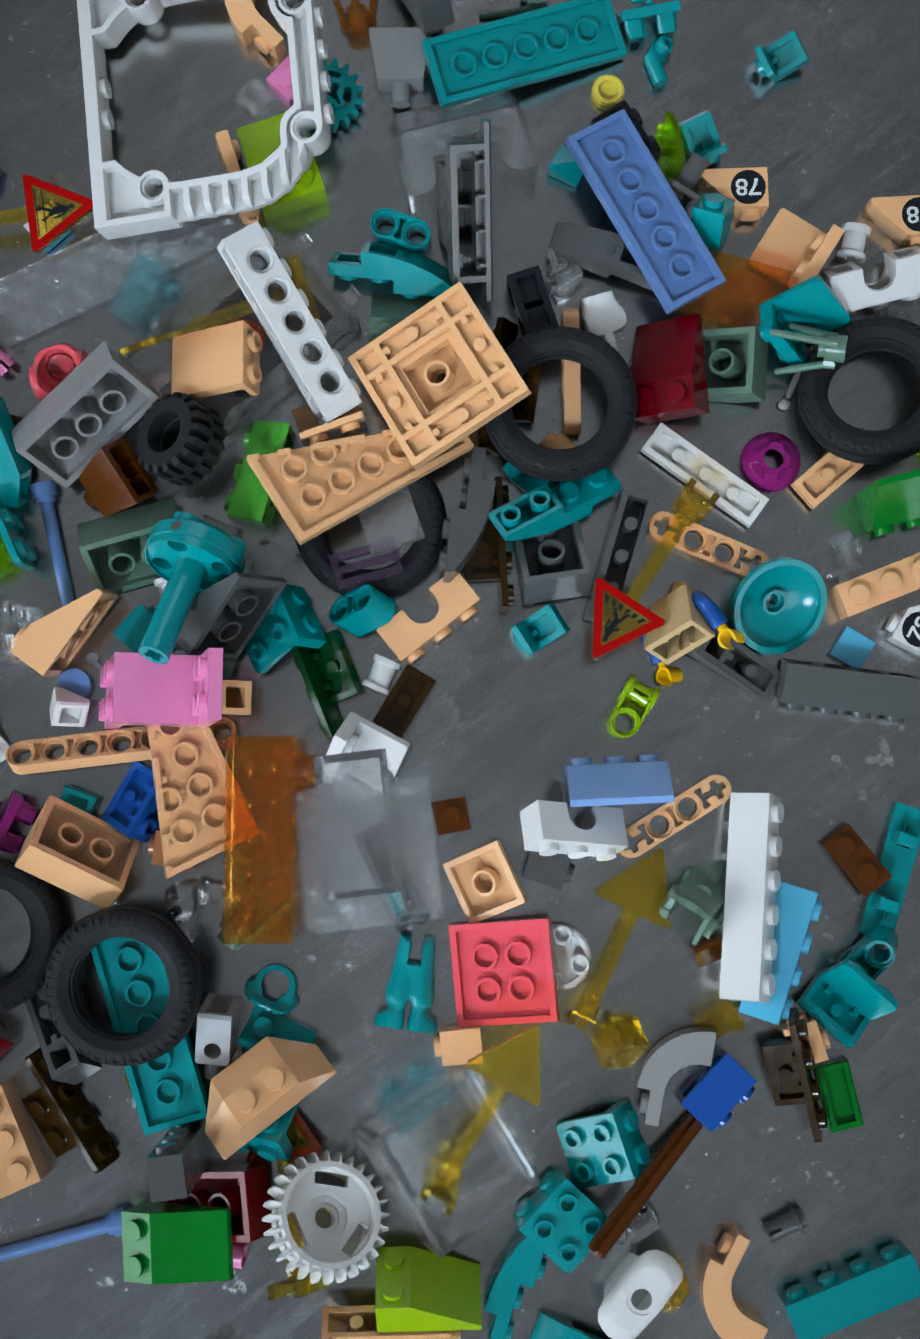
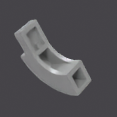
[636,1026,717,1127]

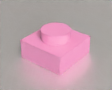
[266,56,293,106]

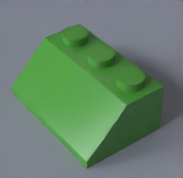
[224,420,297,531]

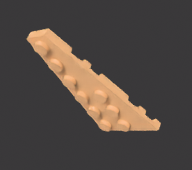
[246,429,474,545]
[147,651,260,879]

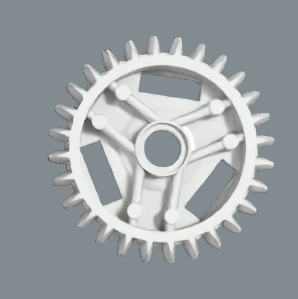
[262,1150,390,1285]

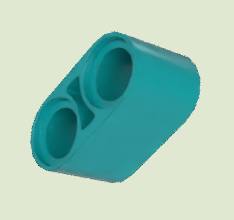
[370,208,432,256]
[329,584,397,637]

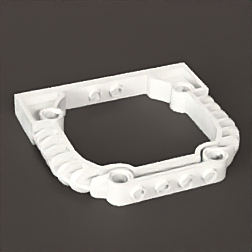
[77,0,334,240]

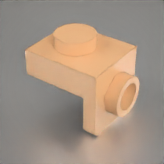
[779,1013,831,1064]

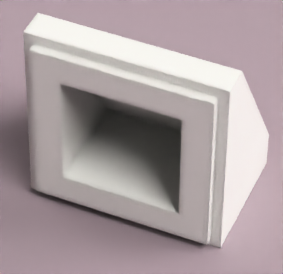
[49,686,90,727]

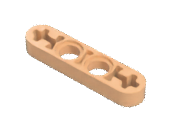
[561,307,581,435]
[647,511,770,579]
[619,775,731,858]

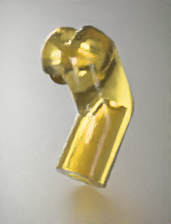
[661,1259,690,1314]

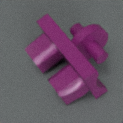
[0,790,38,854]

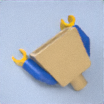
[643,581,745,686]

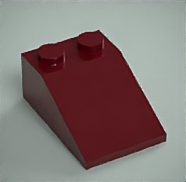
[631,313,710,424]
[163,1163,272,1243]

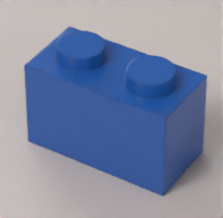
[677,1048,757,1132]

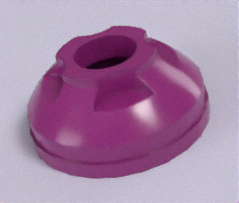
[740,432,801,493]

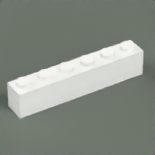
[719,792,784,1003]

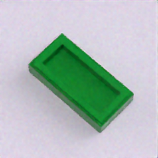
[814,1057,864,1133]

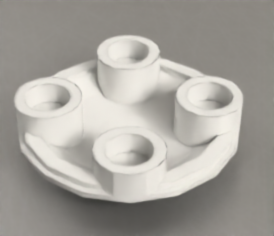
[551,924,591,991]

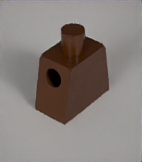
[80,437,159,517]

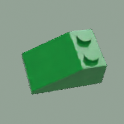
[853,469,920,537]
[121,1201,234,1285]

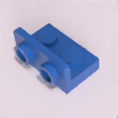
[101,761,159,843]

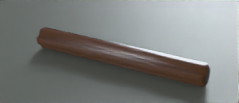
[588,1113,703,1259]

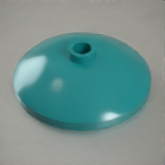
[731,557,827,654]

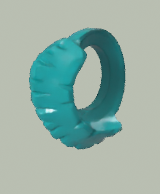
[244,964,299,1015]

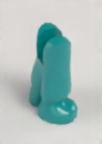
[373,933,437,1034]

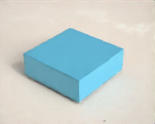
[828,626,876,668]

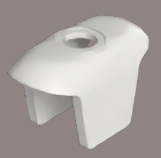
[598,1249,683,1339]

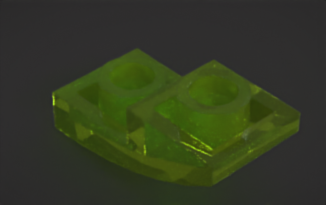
[654,111,685,179]

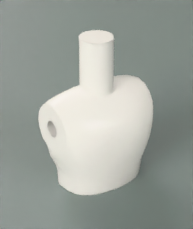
[580,290,627,351]

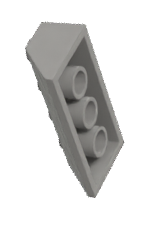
[11,340,161,488]

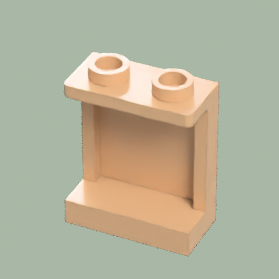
[171,320,262,402]

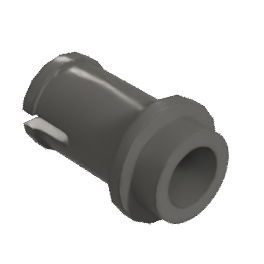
[763,1207,810,1244]

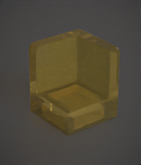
[690,996,747,1039]
[591,1016,650,1070]

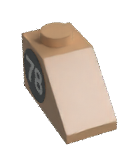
[697,167,769,222]
[864,195,920,247]

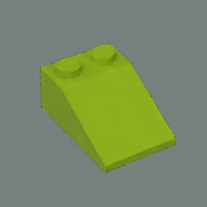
[235,113,328,222]
[375,1246,482,1333]

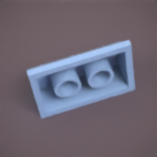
[565,755,674,807]

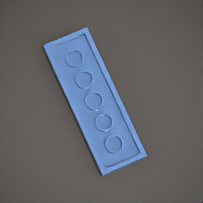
[565,109,726,315]

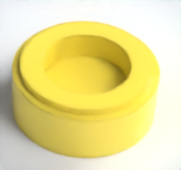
[591,74,624,110]

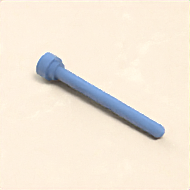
[29,480,75,607]
[0,1206,128,1262]

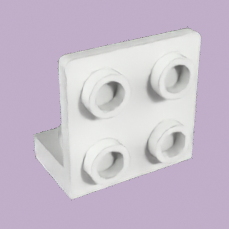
[316,711,410,790]

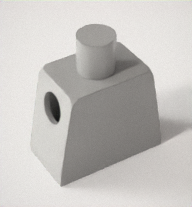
[369,27,432,109]
[195,993,242,1080]

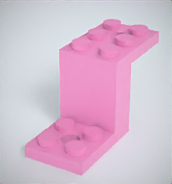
[98,648,223,729]

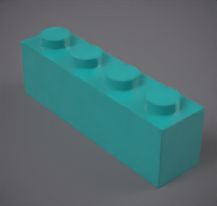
[779,1244,920,1339]

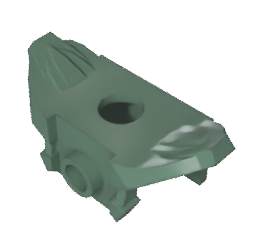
[659,859,727,946]

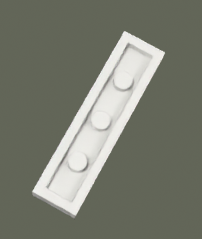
[640,423,769,528]

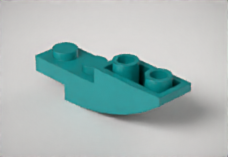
[328,241,464,299]
[488,466,621,541]
[483,1232,547,1339]

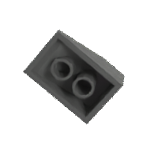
[509,500,591,605]
[177,572,288,660]

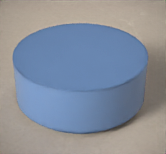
[57,668,93,698]

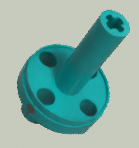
[138,511,247,664]

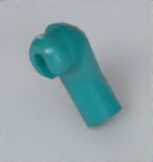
[644,35,674,88]

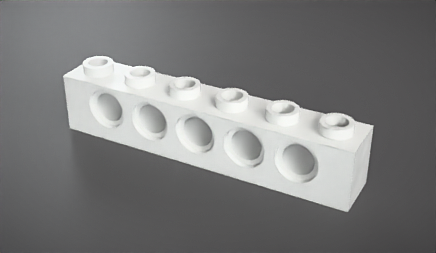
[217,221,362,425]

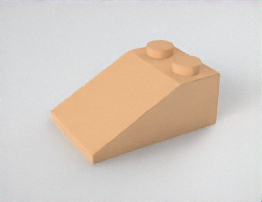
[10,588,120,676]

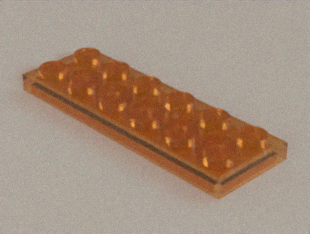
[222,735,296,944]

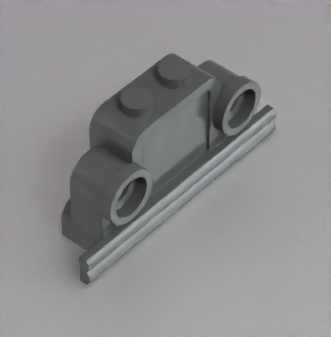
[436,118,493,302]

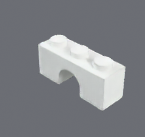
[820,245,920,316]
[520,800,629,861]

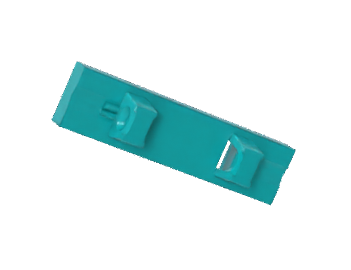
[856,802,920,934]

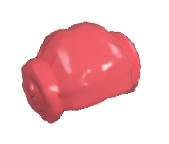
[28,343,88,401]

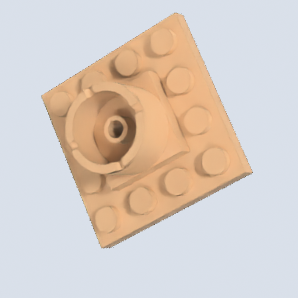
[348,281,532,470]

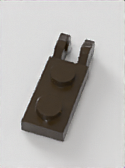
[373,664,436,738]

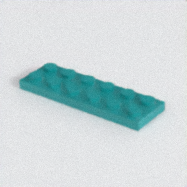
[421,0,627,109]
[91,937,208,1136]

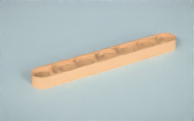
[5,717,238,775]

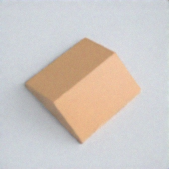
[442,839,528,923]

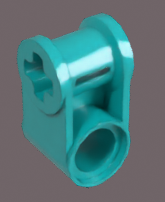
[836,925,899,981]

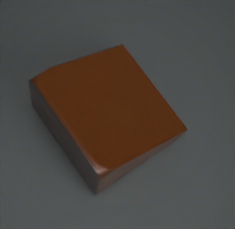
[689,932,723,968]

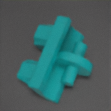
[617,0,681,41]

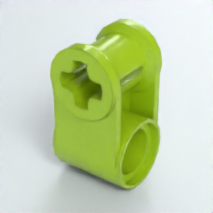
[607,673,661,739]

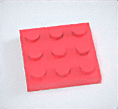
[448,917,560,1027]

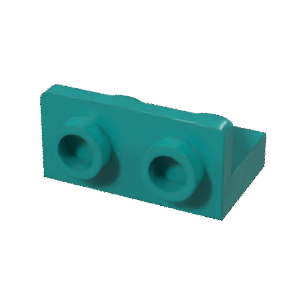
[236,1006,318,1053]

